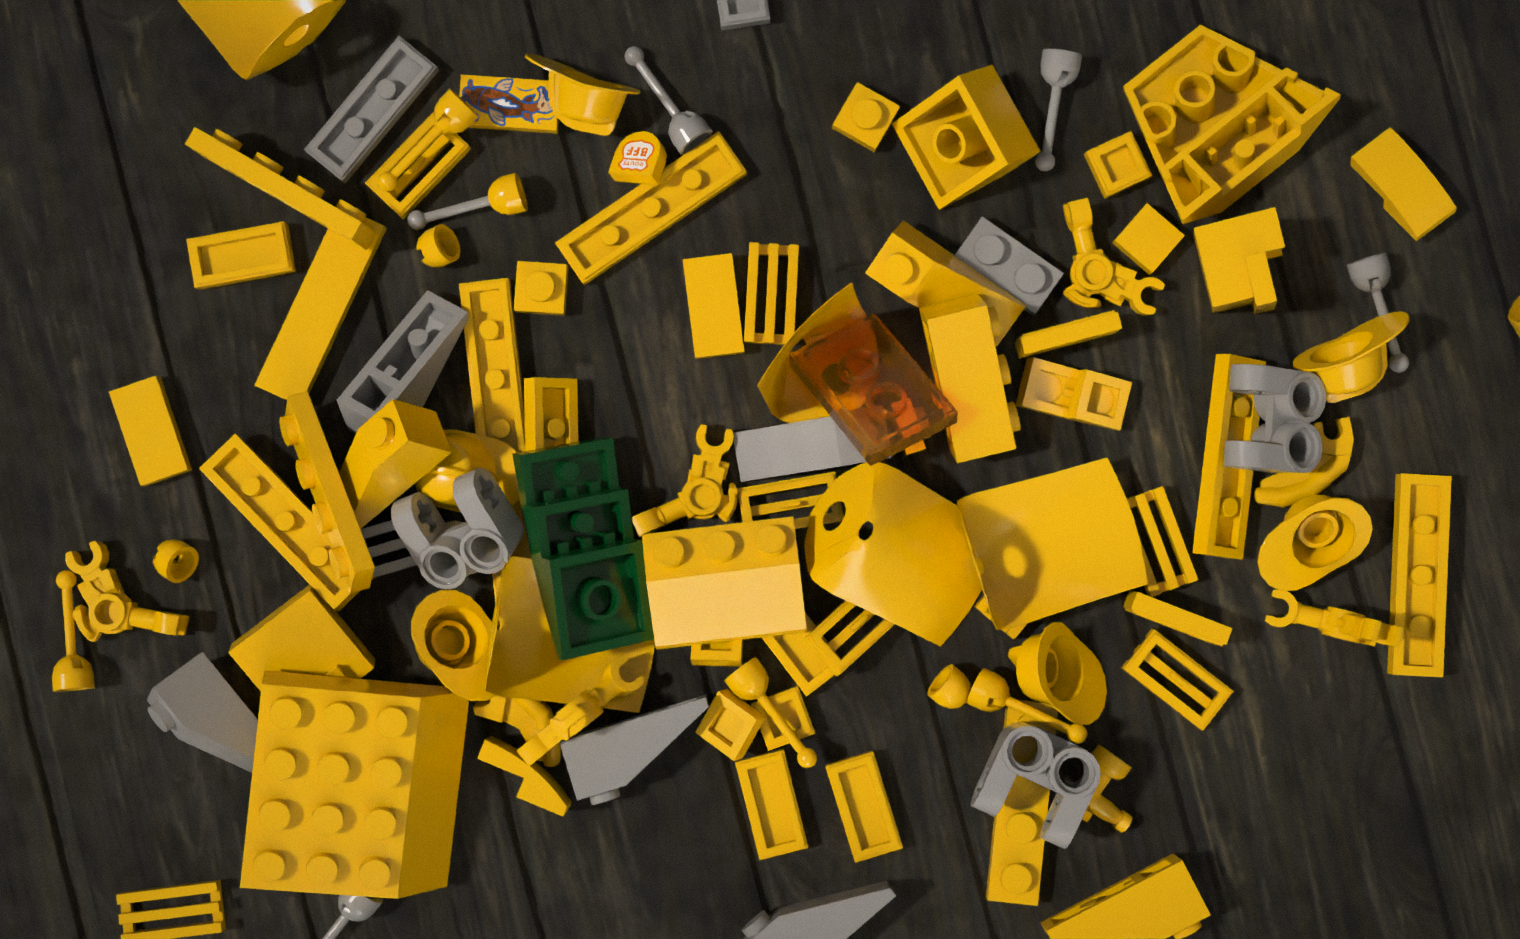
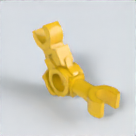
[1063,198,1165,316]
[631,424,738,538]
[65,541,190,642]
[1265,590,1403,648]
[516,655,645,766]

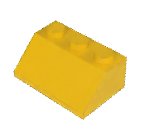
[642,516,807,650]

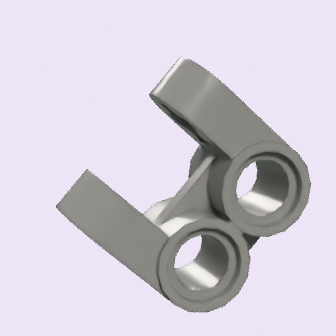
[1223,364,1326,473]
[391,468,524,589]
[970,722,1101,849]

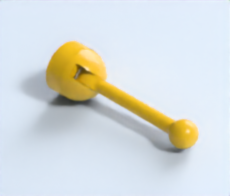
[377,88,479,191]
[52,570,95,692]
[724,657,817,768]
[967,668,1087,744]

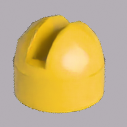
[416,224,460,268]
[153,539,199,583]
[927,664,971,709]

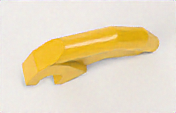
[1254,417,1354,508]
[473,696,561,767]

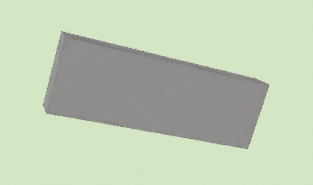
[304,36,439,184]

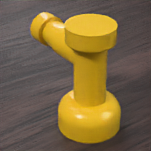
[1082,744,1133,833]

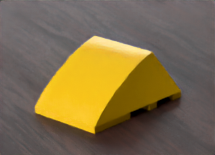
[1123,24,1341,224]

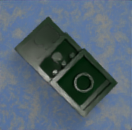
[513,436,654,661]

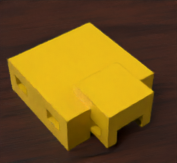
[228,584,375,691]

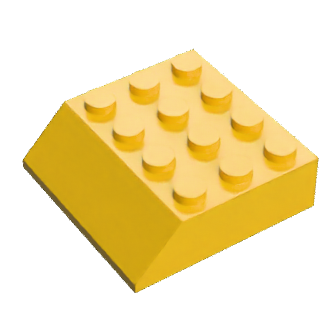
[240,670,469,899]

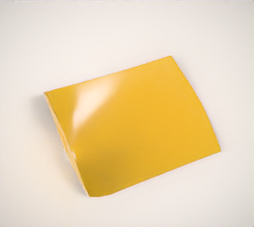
[177,0,346,80]
[757,282,879,423]
[957,458,1148,630]
[804,460,984,647]
[485,556,655,713]

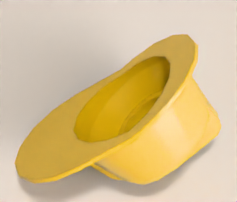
[525,53,640,136]
[1293,311,1410,403]
[415,430,520,512]
[1257,495,1373,591]
[411,590,499,701]
[1008,622,1107,725]

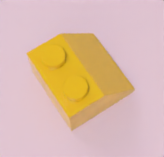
[892,65,1041,210]

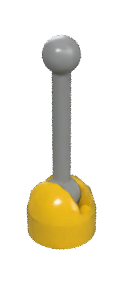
[407,172,528,230]

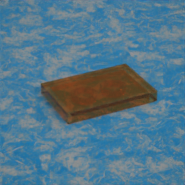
[789,313,958,466]

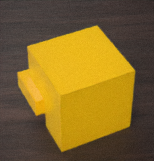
[1194,207,1285,315]

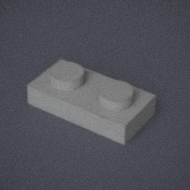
[955,217,1064,316]

